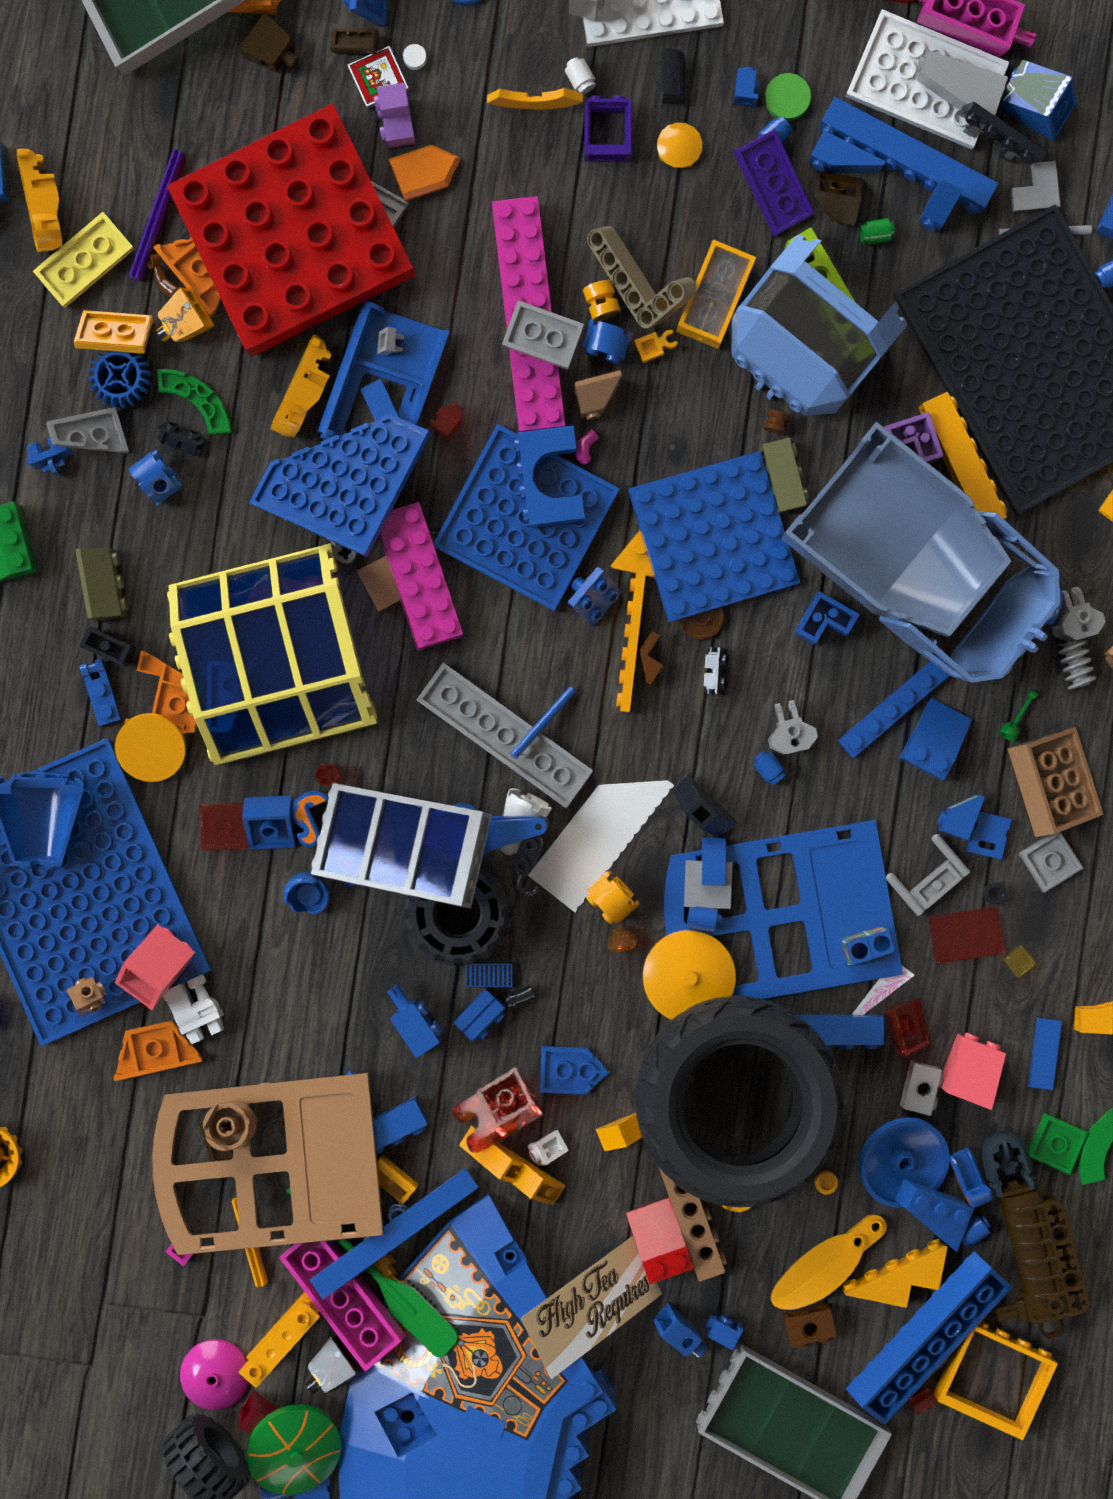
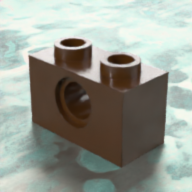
[782,1303,837,1348]

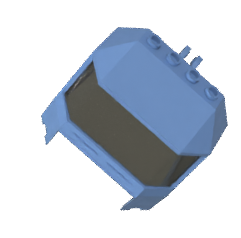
[728,235,907,415]

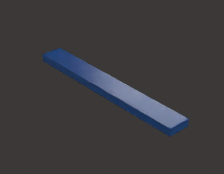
[310,1169,478,1300]

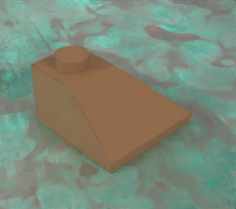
[574,370,621,420]

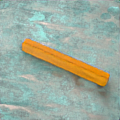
[232,1197,268,1287]

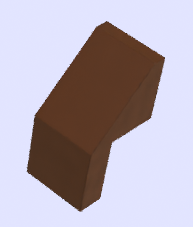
[639,631,663,686]

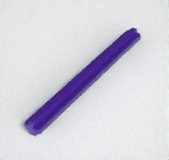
[129,149,185,282]

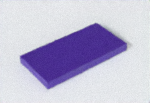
[733,128,815,236]

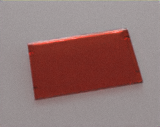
[928,906,1005,964]

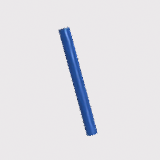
[510,686,576,759]

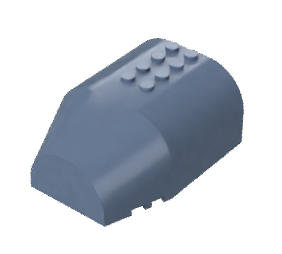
[781,422,1011,637]

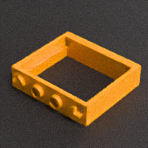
[933,1321,1058,1440]

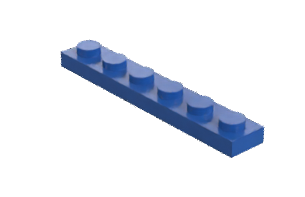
[837,651,949,758]

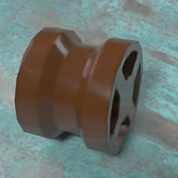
[763,409,790,435]

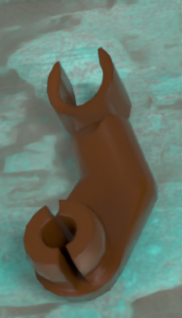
[147,254,184,298]

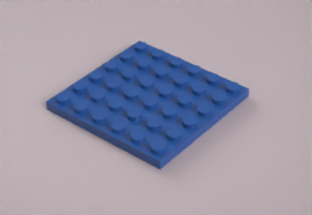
[433,424,620,611]
[628,451,800,623]

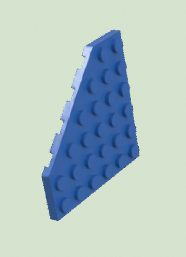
[249,414,431,557]

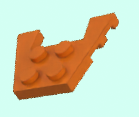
[125,651,206,734]

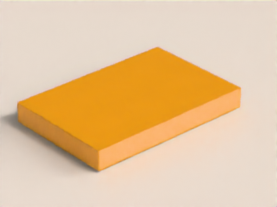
[74,310,153,354]

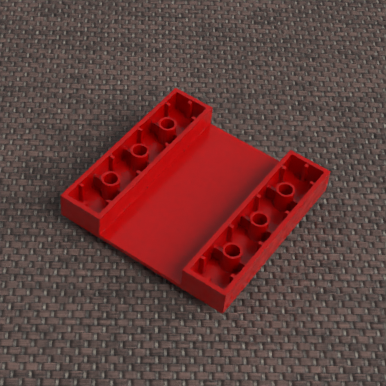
[167,103,416,357]

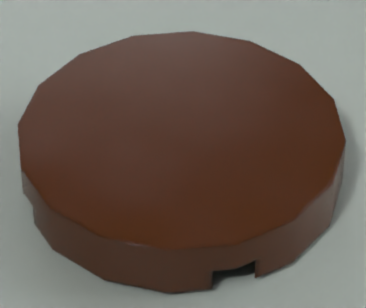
[678,607,724,640]

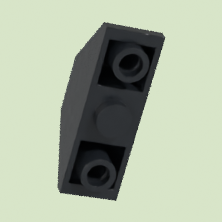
[672,775,738,838]

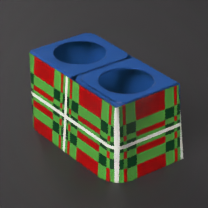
[842,926,895,965]

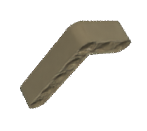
[587,226,697,328]

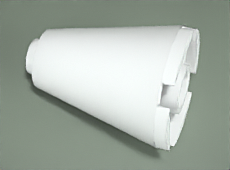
[500,788,552,855]

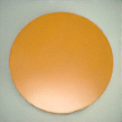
[115,713,186,782]

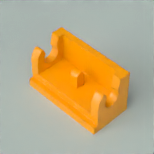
[377,1154,418,1205]

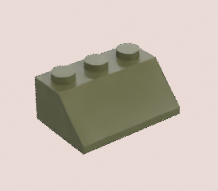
[75,547,128,622]

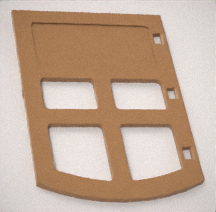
[152,1073,384,1255]

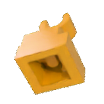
[374,1255,405,1285]

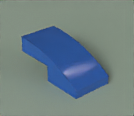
[701,838,726,886]

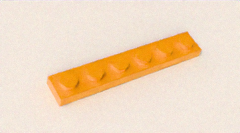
[616,573,646,713]

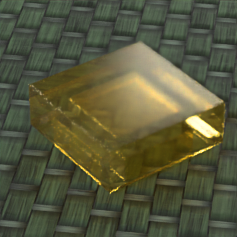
[1002,945,1036,978]

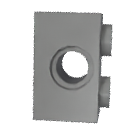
[900,1060,944,1116]

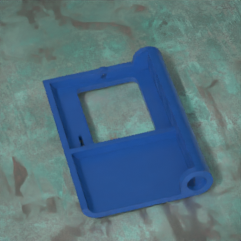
[317,301,449,440]

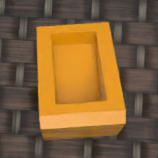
[596,1113,642,1151]

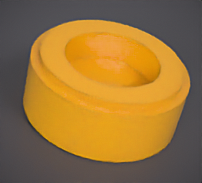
[814,1170,838,1195]

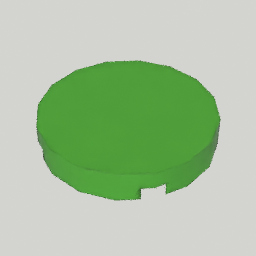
[765,73,811,121]

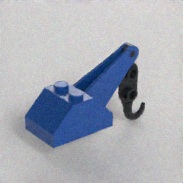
[414,803,549,897]

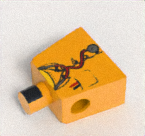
[156,288,215,342]

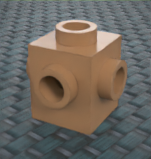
[67,977,106,1016]

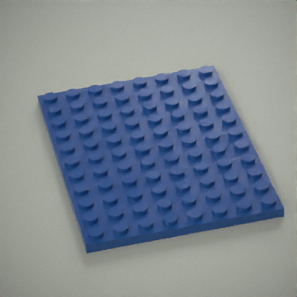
[0,738,212,1046]

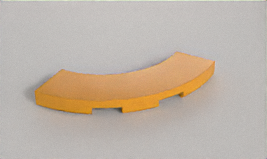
[487,88,583,110]

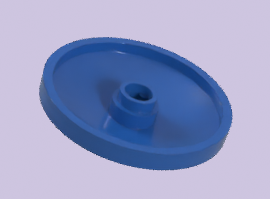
[858,1117,950,1208]

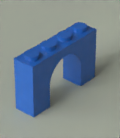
[514,426,585,528]

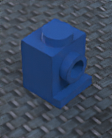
[733,67,760,107]
[705,1314,744,1350]

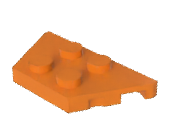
[153,238,221,317]
[114,1020,203,1081]

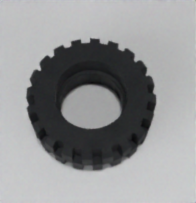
[162,1413,251,1499]

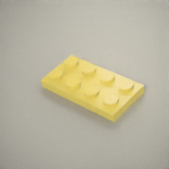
[33,212,134,308]

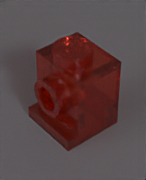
[429,401,465,440]

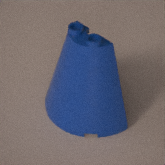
[0,772,84,869]

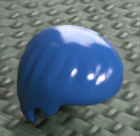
[283,872,330,914]

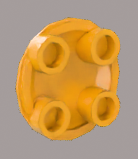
[657,123,703,168]

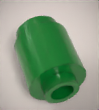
[860,218,895,245]

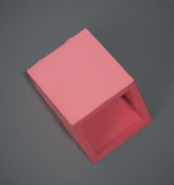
[115,924,195,1010]
[941,1032,1006,1110]

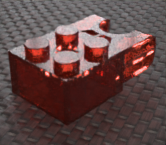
[452,1068,544,1153]

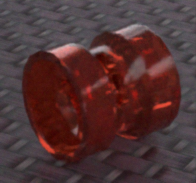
[315,763,341,786]

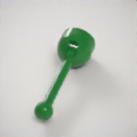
[999,690,1038,742]

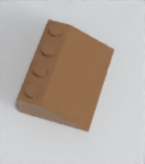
[1008,727,1104,837]

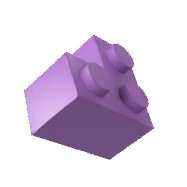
[374,83,415,149]
[884,412,943,464]

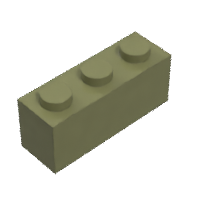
[760,438,809,514]

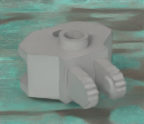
[1051,587,1105,642]
[768,700,818,754]

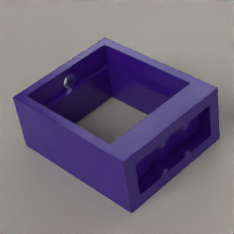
[584,96,631,162]

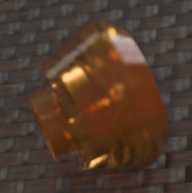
[607,926,638,953]

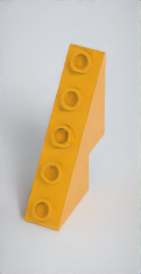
[459,1126,566,1205]
[842,1239,947,1308]

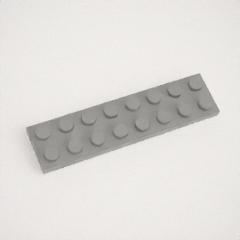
[416,663,593,808]

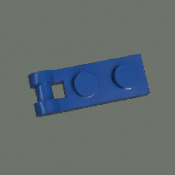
[80,658,123,727]

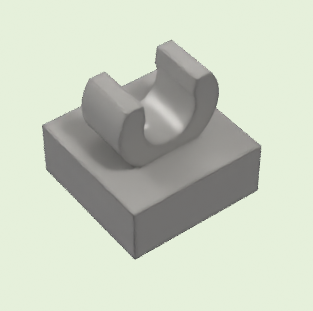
[377,327,404,356]

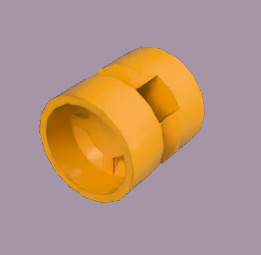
[583,280,621,322]

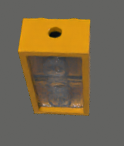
[676,240,756,349]

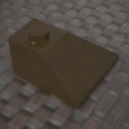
[814,171,861,225]

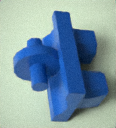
[26,437,73,476]

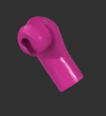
[575,430,599,464]

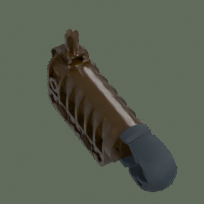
[982,1131,1089,1339]

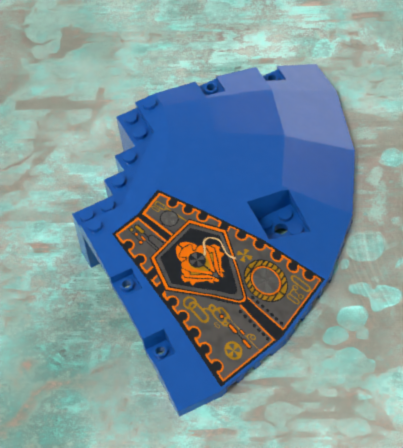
[338,1193,616,1499]

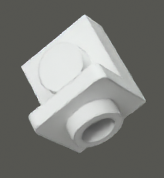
[528,1130,569,1166]

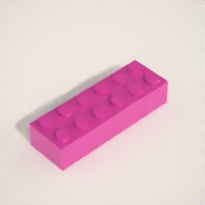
[379,502,463,651]
[279,1240,407,1372]

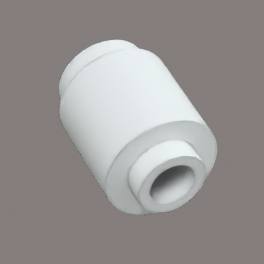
[565,57,596,95]

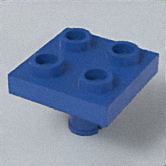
[568,567,622,627]

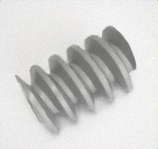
[1057,639,1096,690]

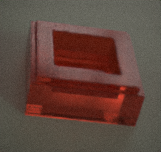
[909,1388,937,1415]

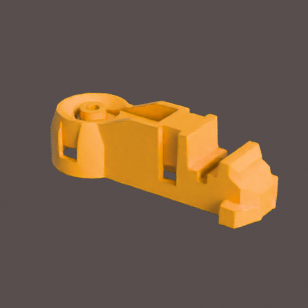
[17,148,62,252]
[270,334,331,438]

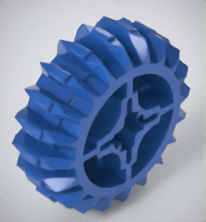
[88,351,152,408]

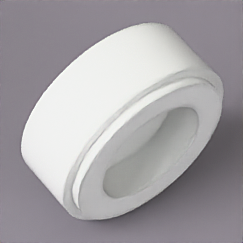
[403,44,427,70]

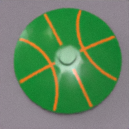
[246,1404,341,1495]

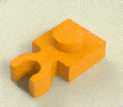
[634,330,678,363]

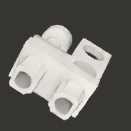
[163,974,224,1044]

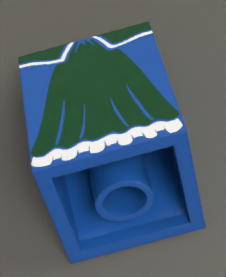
[1000,60,1077,141]

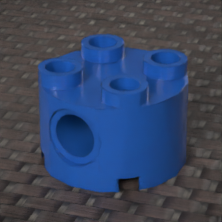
[581,319,633,365]
[128,449,183,506]

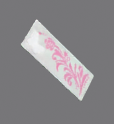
[852,965,914,1015]

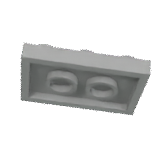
[502,301,584,370]

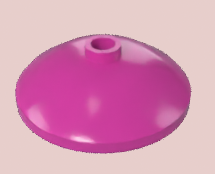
[180,1339,249,1410]

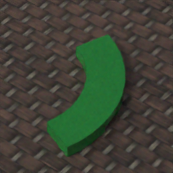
[157,369,233,435]
[1078,1108,1113,1185]

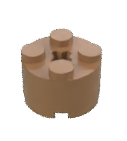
[203,1101,257,1151]

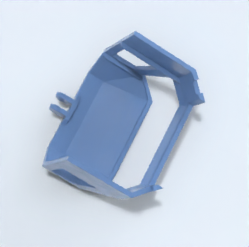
[879,511,1060,683]

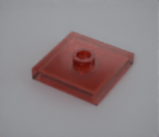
[199,802,249,851]

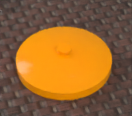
[643,930,736,1020]

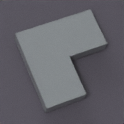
[1010,161,1060,213]

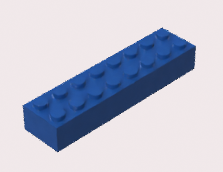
[846,1251,1013,1425]

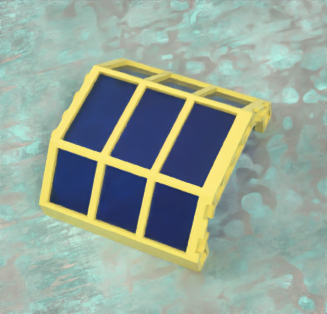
[167,543,379,765]

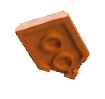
[389,145,461,201]

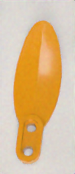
[771,1214,887,1310]

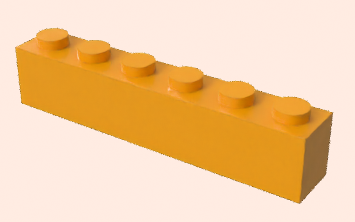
[918,392,1007,519]

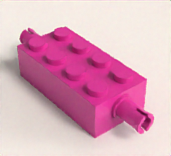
[917,0,1036,57]

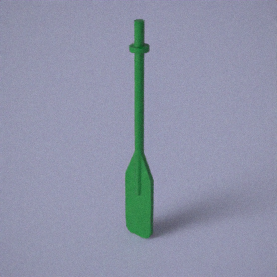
[286,1187,458,1357]

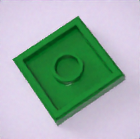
[1028,1113,1088,1175]

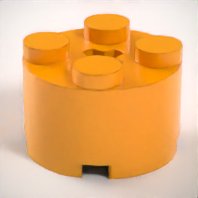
[586,870,640,925]

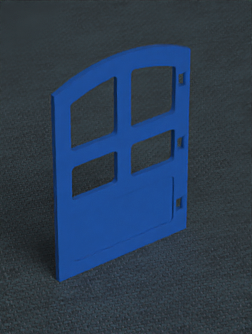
[664,820,903,999]

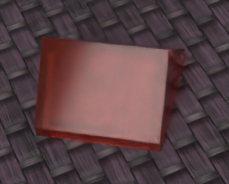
[884,999,931,1057]

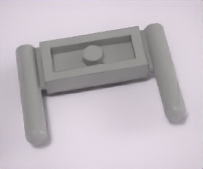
[886,834,970,916]

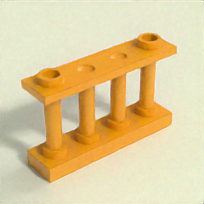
[238,1291,320,1388]

